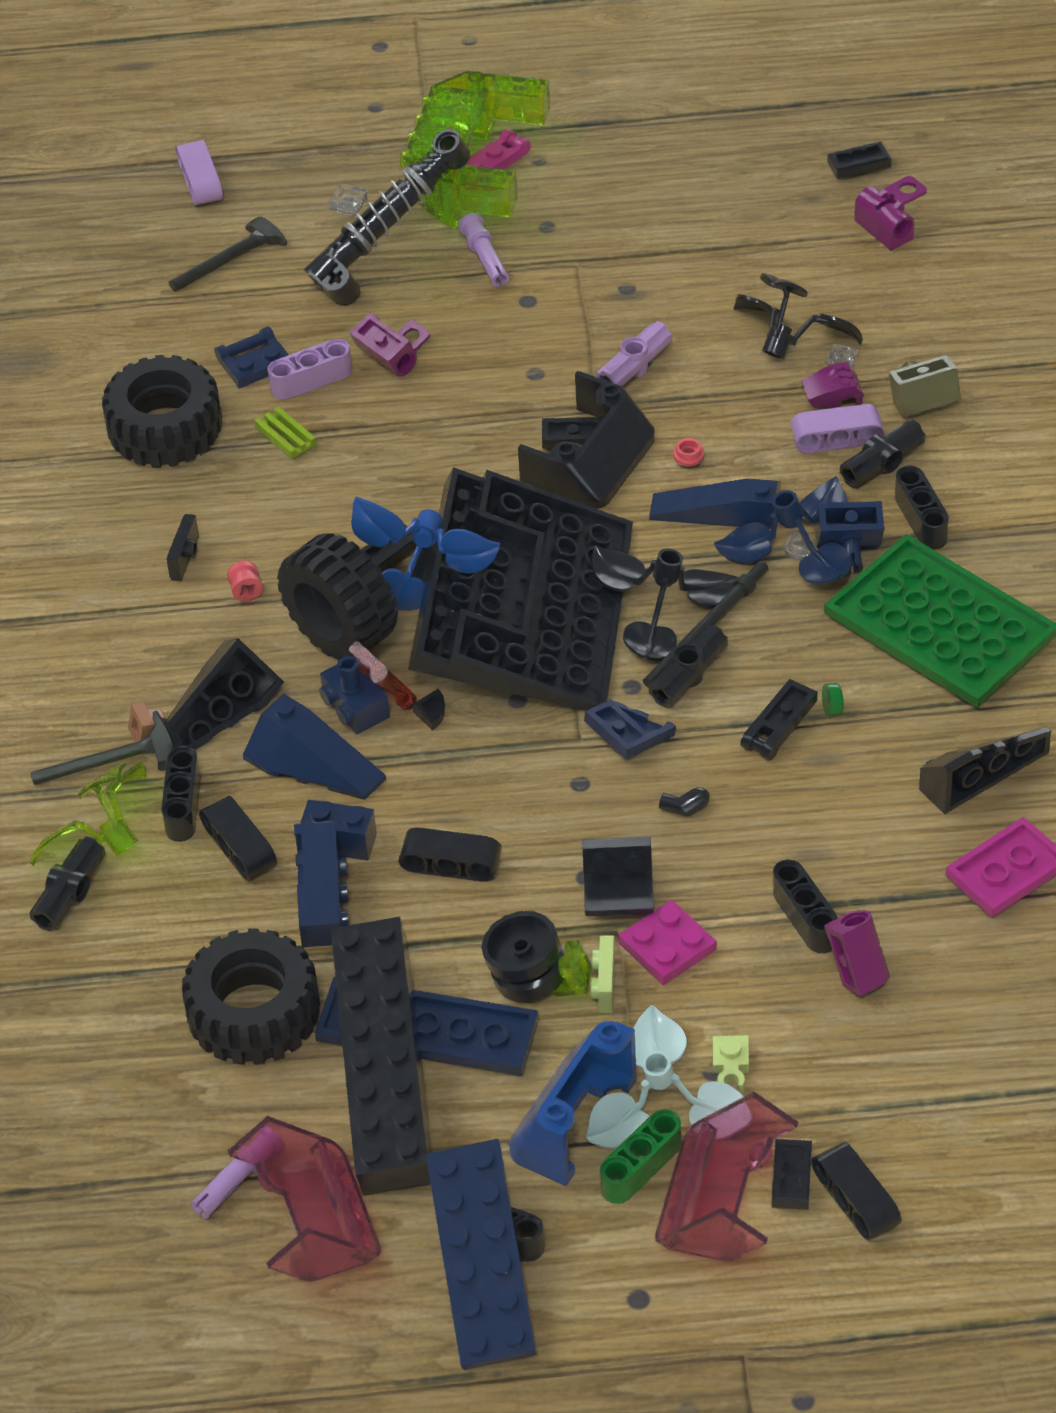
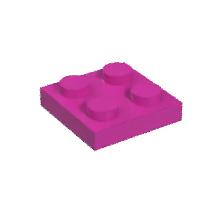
[618,899,717,986]

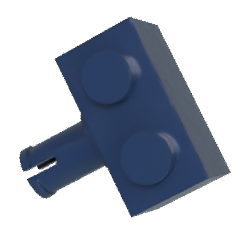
[814,501,885,573]
[319,656,390,735]

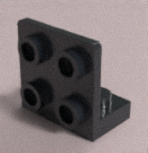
[582,837,654,916]

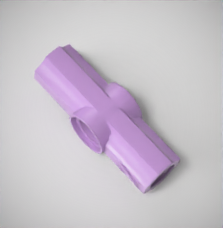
[596,320,672,386]

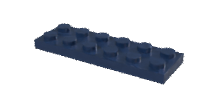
[315,977,539,1075]
[426,1139,538,1371]

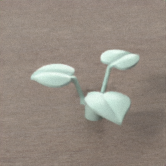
[586,1005,753,1149]

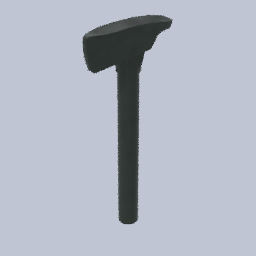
[169,216,287,291]
[31,710,176,785]

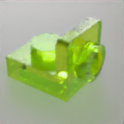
[553,940,592,996]

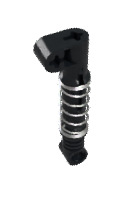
[304,129,470,306]

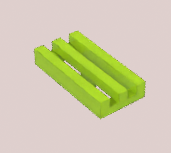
[254,406,316,459]

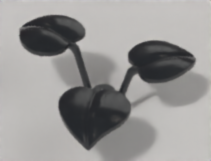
[734,273,863,359]
[592,545,738,661]

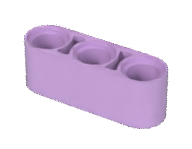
[175,140,223,206]
[268,339,352,400]
[790,404,884,453]

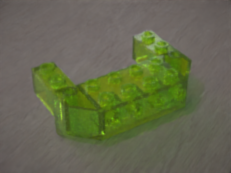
[400,71,550,228]

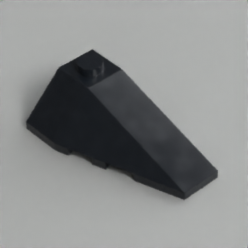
[165,638,284,749]
[919,727,1051,814]

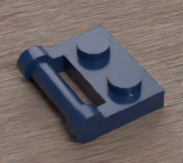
[214,326,289,389]

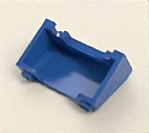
[509,1021,637,1186]

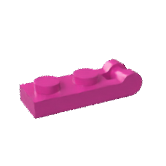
[454,128,531,189]

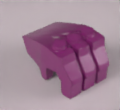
[802,362,864,408]

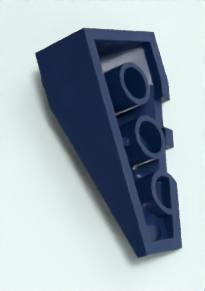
[649,478,781,530]
[243,693,386,800]

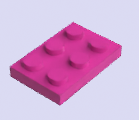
[946,817,1056,918]

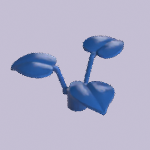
[351,496,500,611]

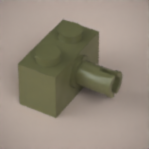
[889,355,961,417]

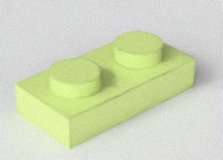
[591,936,615,1013]

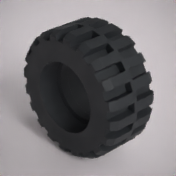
[102,355,222,468]
[277,533,398,660]
[182,928,320,1065]

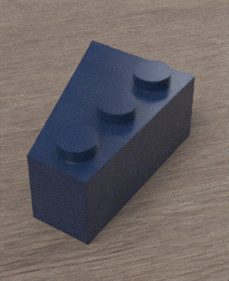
[294,821,349,948]

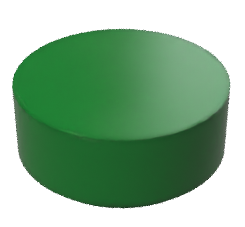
[822,683,844,717]

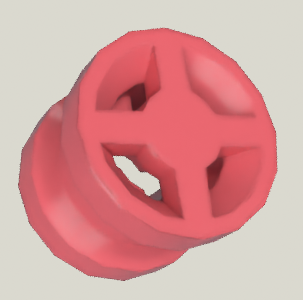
[227,561,263,601]

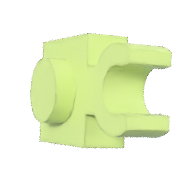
[713,1035,749,1094]

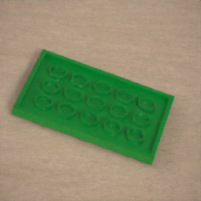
[824,534,1056,708]

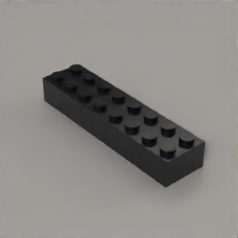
[331,916,432,1196]

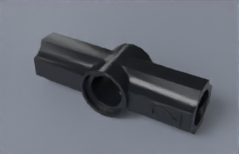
[840,420,926,488]
[649,624,728,707]
[29,836,106,931]

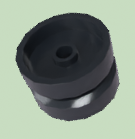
[481,911,568,1001]

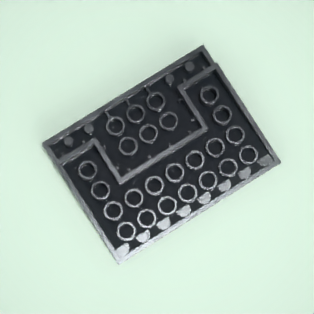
[408,467,633,711]

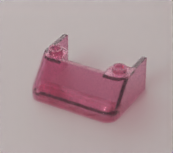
[655,1092,798,1262]
[228,1116,381,1282]

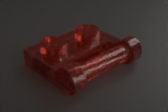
[348,640,417,710]

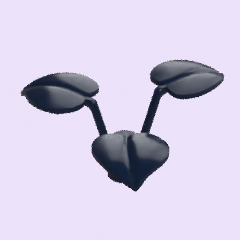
[714,476,851,584]

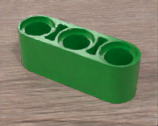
[600,1109,682,1204]

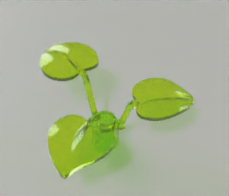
[30,762,146,866]

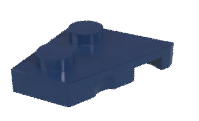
[584,699,676,759]

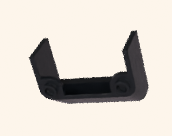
[518,371,655,509]

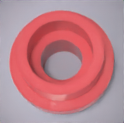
[673,438,704,466]

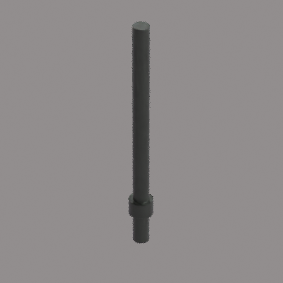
[643,561,769,688]

